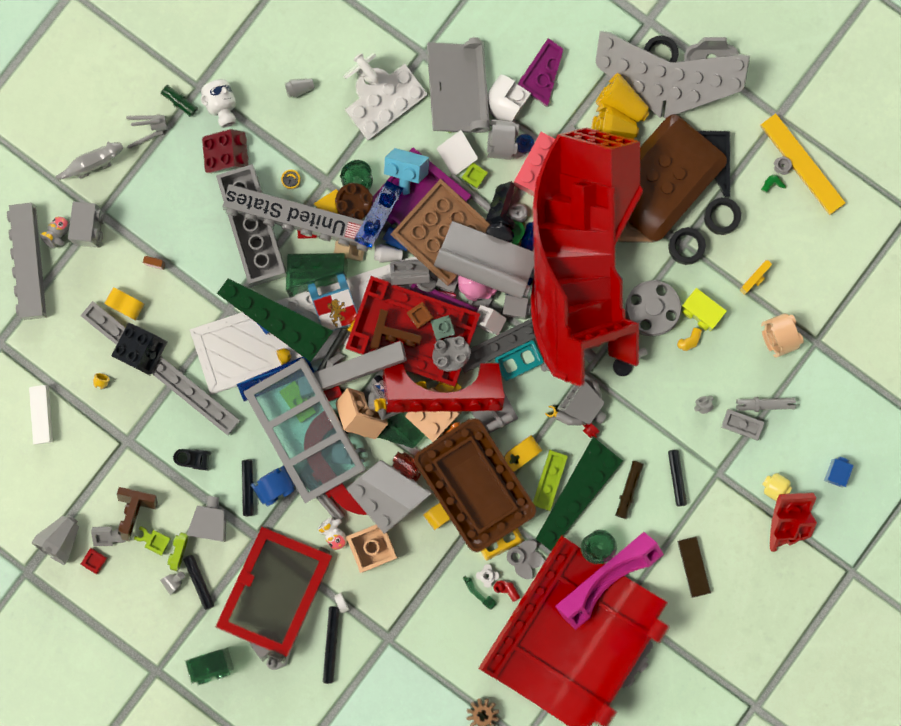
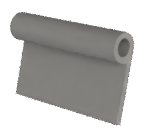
[434,221,534,299]

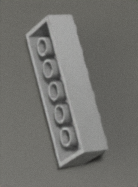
[216,164,287,287]

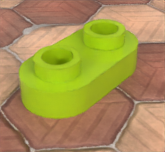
[167,532,189,572]

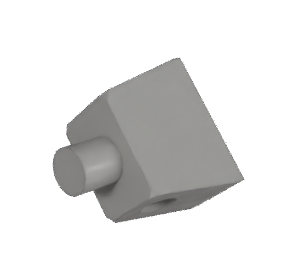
[187,496,226,542]

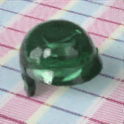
[340,160,373,190]
[581,530,617,564]

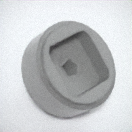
[508,204,527,223]

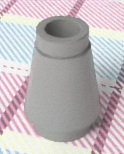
[285,78,314,98]

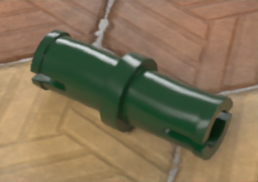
[161,84,198,117]

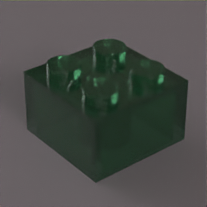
[185,647,234,686]

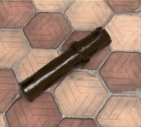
[615,461,644,520]

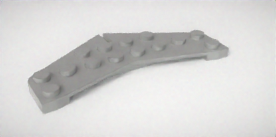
[596,31,750,118]

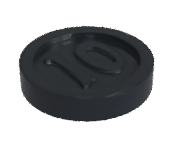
[613,359,632,376]

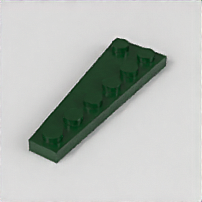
[216,278,333,362]
[536,437,623,551]

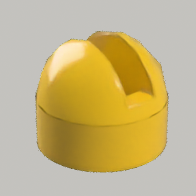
[276,348,292,365]
[93,373,110,390]

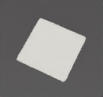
[437,130,478,176]

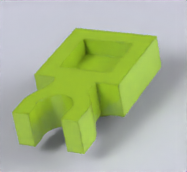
[134,526,171,556]

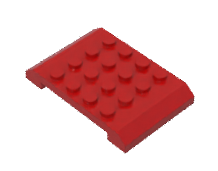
[345,276,480,387]

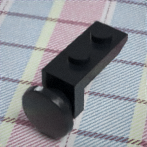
[486,181,515,243]

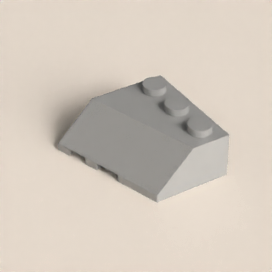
[347,460,432,534]

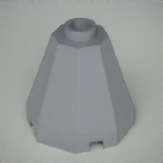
[32,515,79,565]

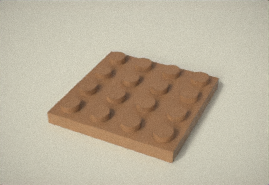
[391,179,490,286]

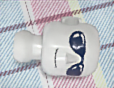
[201,79,236,128]

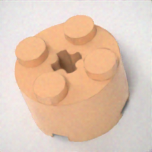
[761,313,804,358]

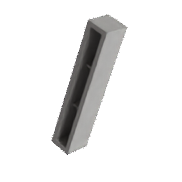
[7,203,47,320]

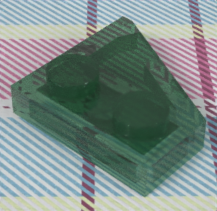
[377,412,425,448]

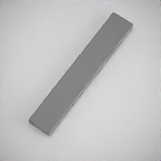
[297,341,407,398]

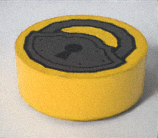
[281,170,301,189]

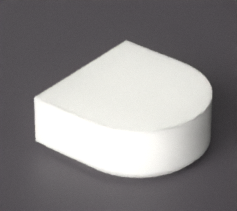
[334,592,350,613]

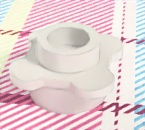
[476,564,499,588]

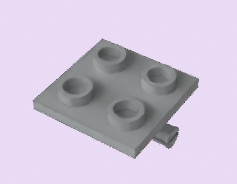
[471,390,518,434]

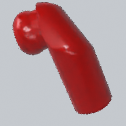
[493,580,521,602]

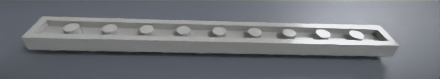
[81,301,240,436]

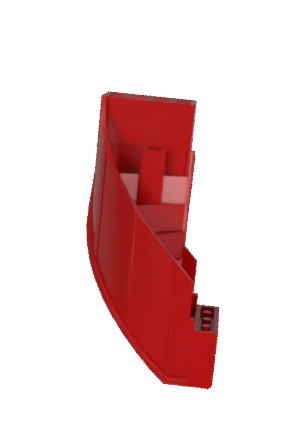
[531,127,643,387]

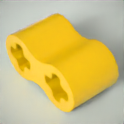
[104,287,145,321]

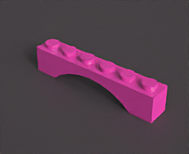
[556,532,664,630]

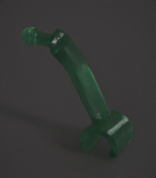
[463,576,497,610]

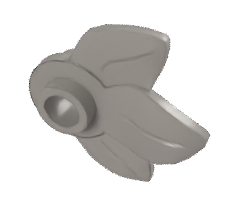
[507,540,545,579]

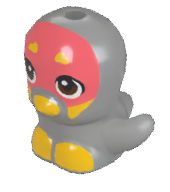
[40,217,70,248]

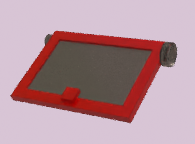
[215,527,332,664]

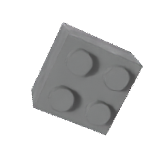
[68,201,105,248]

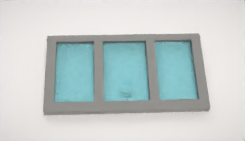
[244,358,366,504]

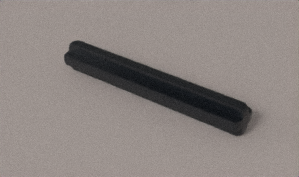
[323,606,340,684]

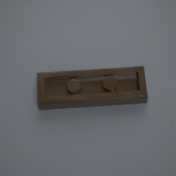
[677,536,711,598]

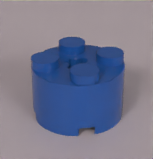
[251,465,295,507]

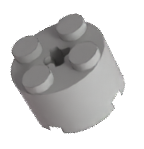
[487,120,519,160]

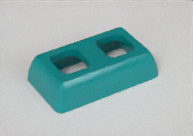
[495,341,543,381]

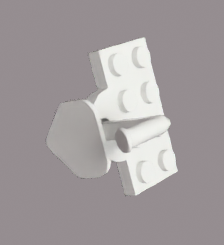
[343,53,427,140]

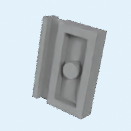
[390,260,430,285]

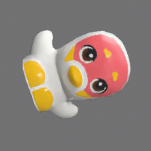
[318,517,347,550]

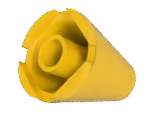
[596,73,649,123]

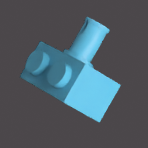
[384,148,429,195]

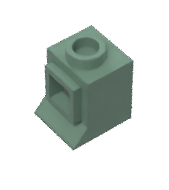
[431,315,455,341]

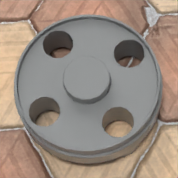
[625,280,681,336]

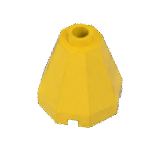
[591,104,639,140]

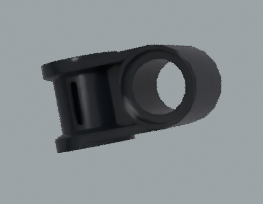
[173,449,212,471]

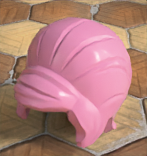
[458,276,497,301]

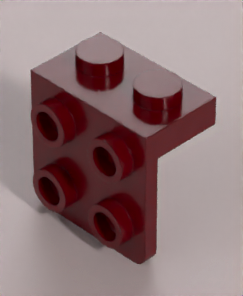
[202,129,249,173]

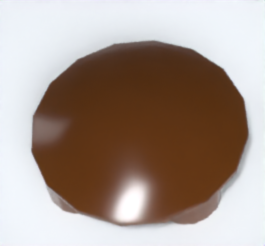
[335,183,373,220]

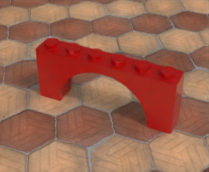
[383,363,505,413]

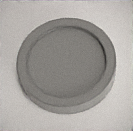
[417,276,436,292]

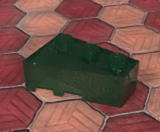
[286,253,348,298]

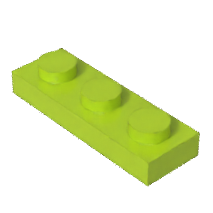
[533,450,568,511]

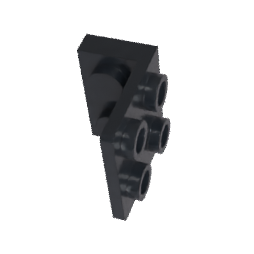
[111,323,168,376]

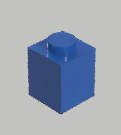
[824,457,854,488]

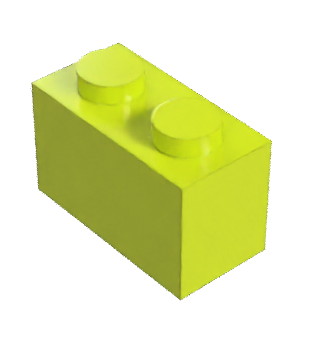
[681,288,727,331]

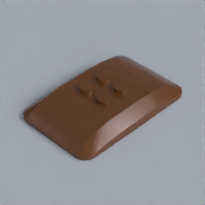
[628,114,727,242]
[414,418,536,552]

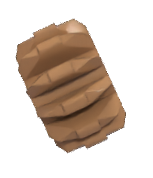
[466,698,499,726]

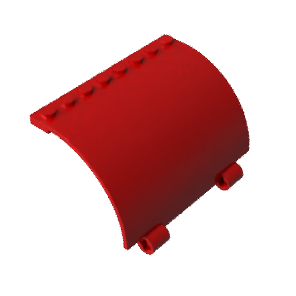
[478,536,670,726]

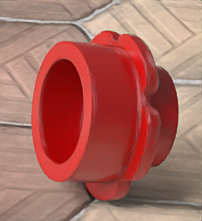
[583,423,600,438]

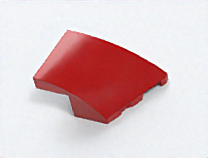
[770,493,817,552]

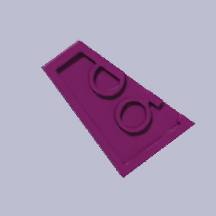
[517,38,563,107]

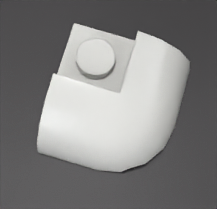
[487,75,531,122]

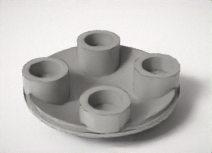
[432,336,471,371]

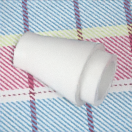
[374,244,403,263]

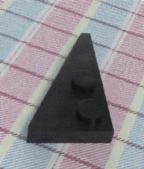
[697,131,730,198]

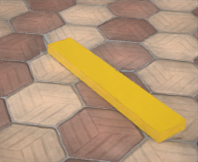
[760,113,845,215]

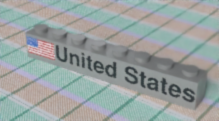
[223,184,378,252]

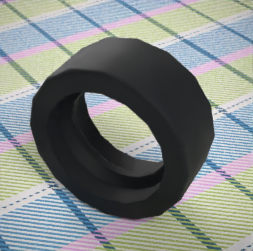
[644,36,679,62]
[704,197,741,235]
[668,227,706,265]

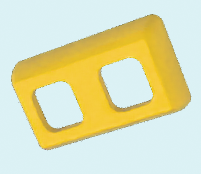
[481,528,524,561]

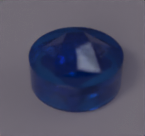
[515,134,534,153]

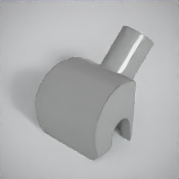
[160,572,185,595]

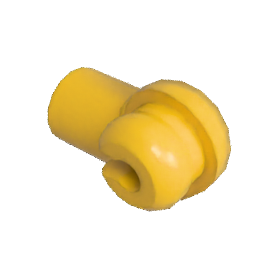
[677,327,702,351]

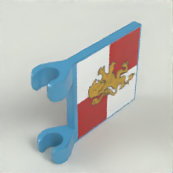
[308,274,357,331]

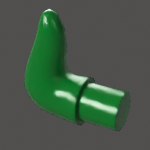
[761,175,786,193]

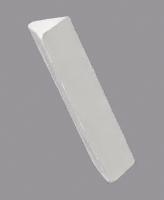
[29,385,53,444]

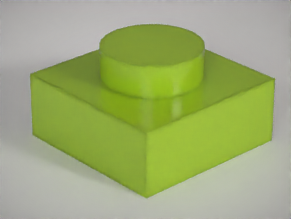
[461,163,488,189]

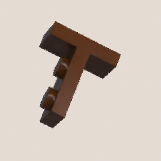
[370,309,422,350]
[117,487,158,541]

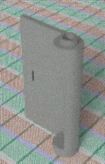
[427,37,490,133]

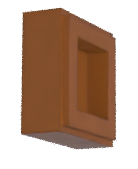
[143,256,166,270]
[407,302,433,329]

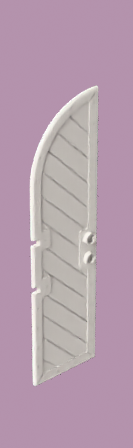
[189,256,438,395]

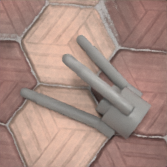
[126,114,167,149]

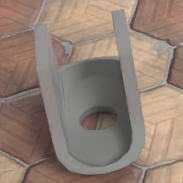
[684,37,738,61]

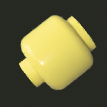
[762,473,792,501]

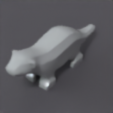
[56,142,123,180]

